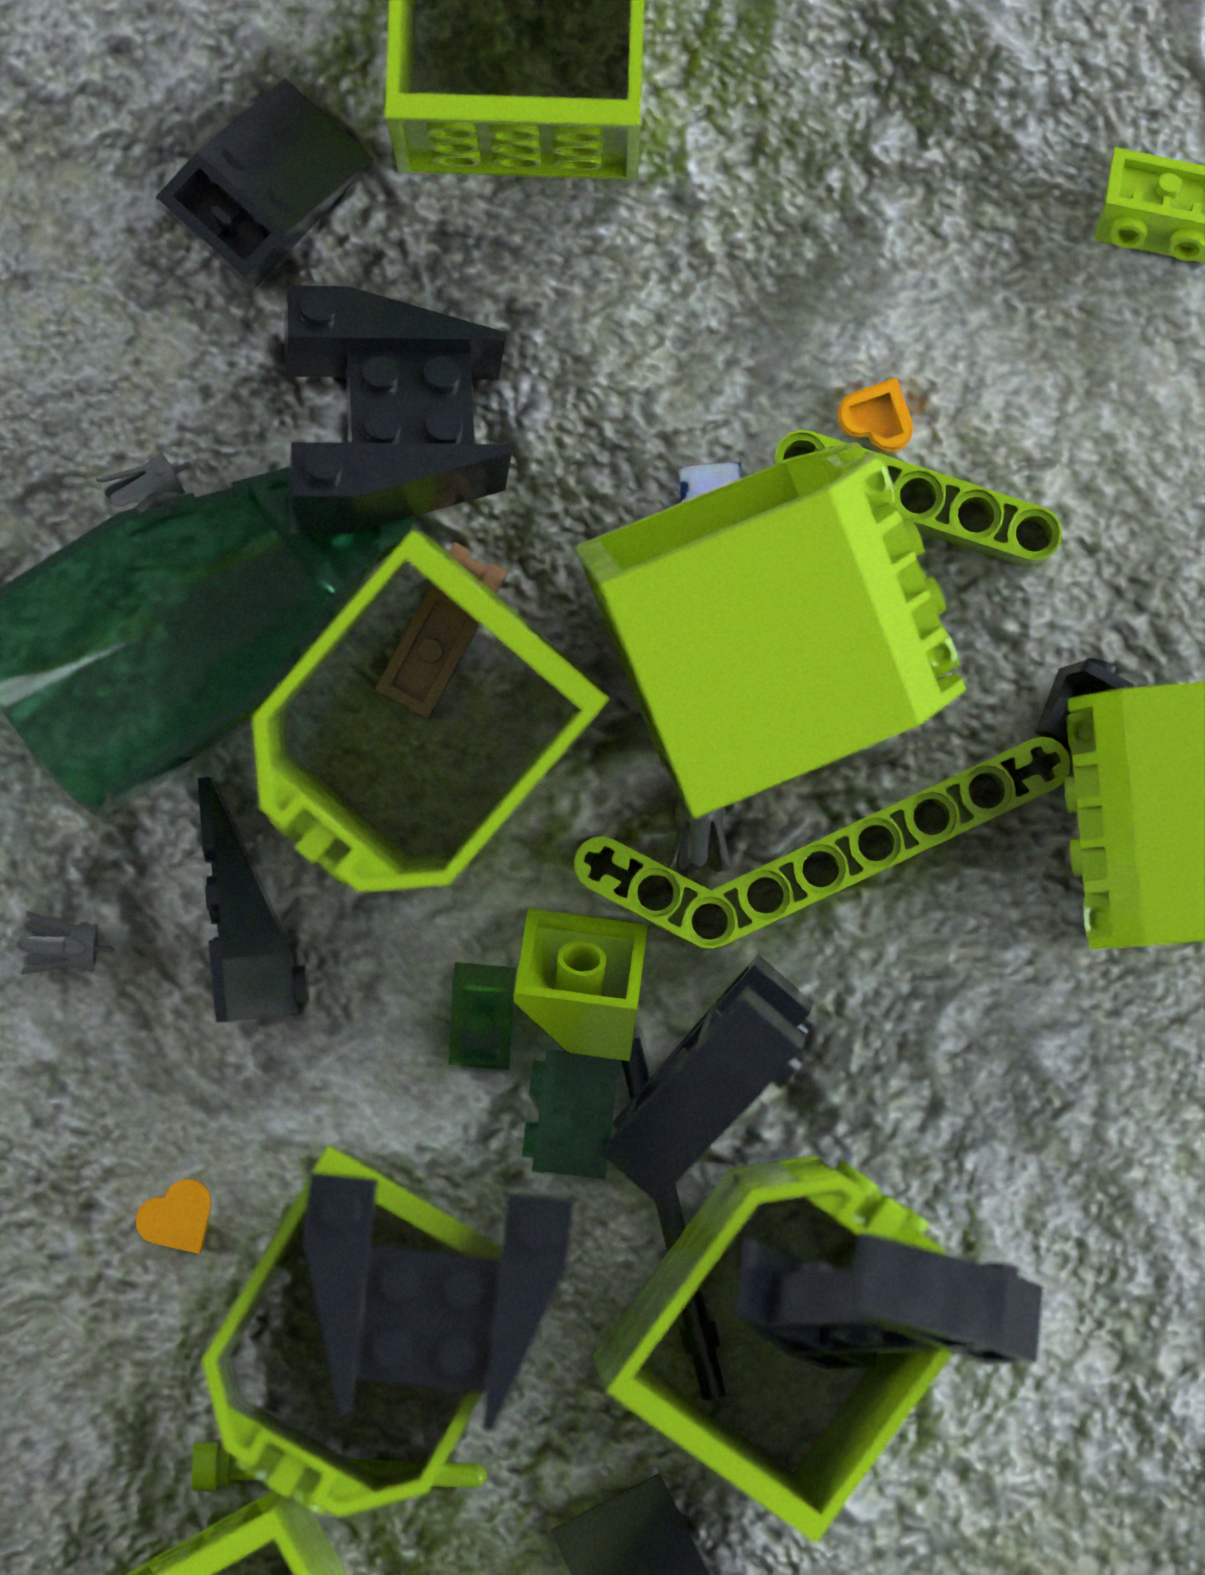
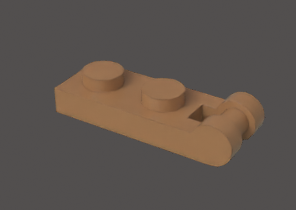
[375,542,509,720]

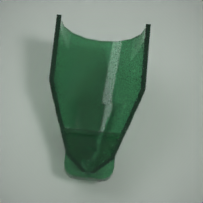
[0,467,415,819]

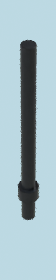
[621,1037,726,1400]

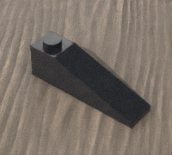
[197,777,310,1023]

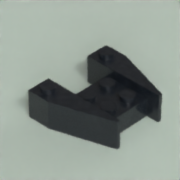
[284,285,512,534]
[599,954,813,1203]
[303,1172,574,1431]
[735,1233,1043,1369]

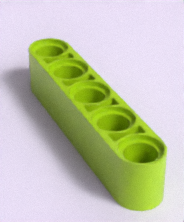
[773,430,1062,567]

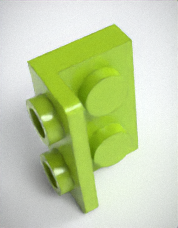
[1095,147,1205,263]

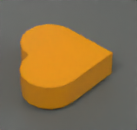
[836,377,914,454]
[136,1178,212,1254]

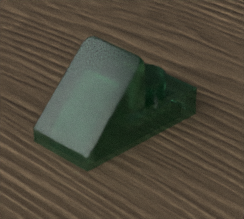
[448,962,517,1070]

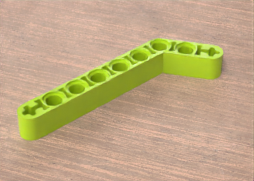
[574,737,1070,950]

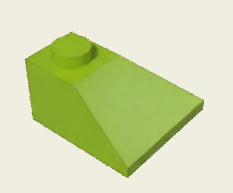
[513,908,648,1061]

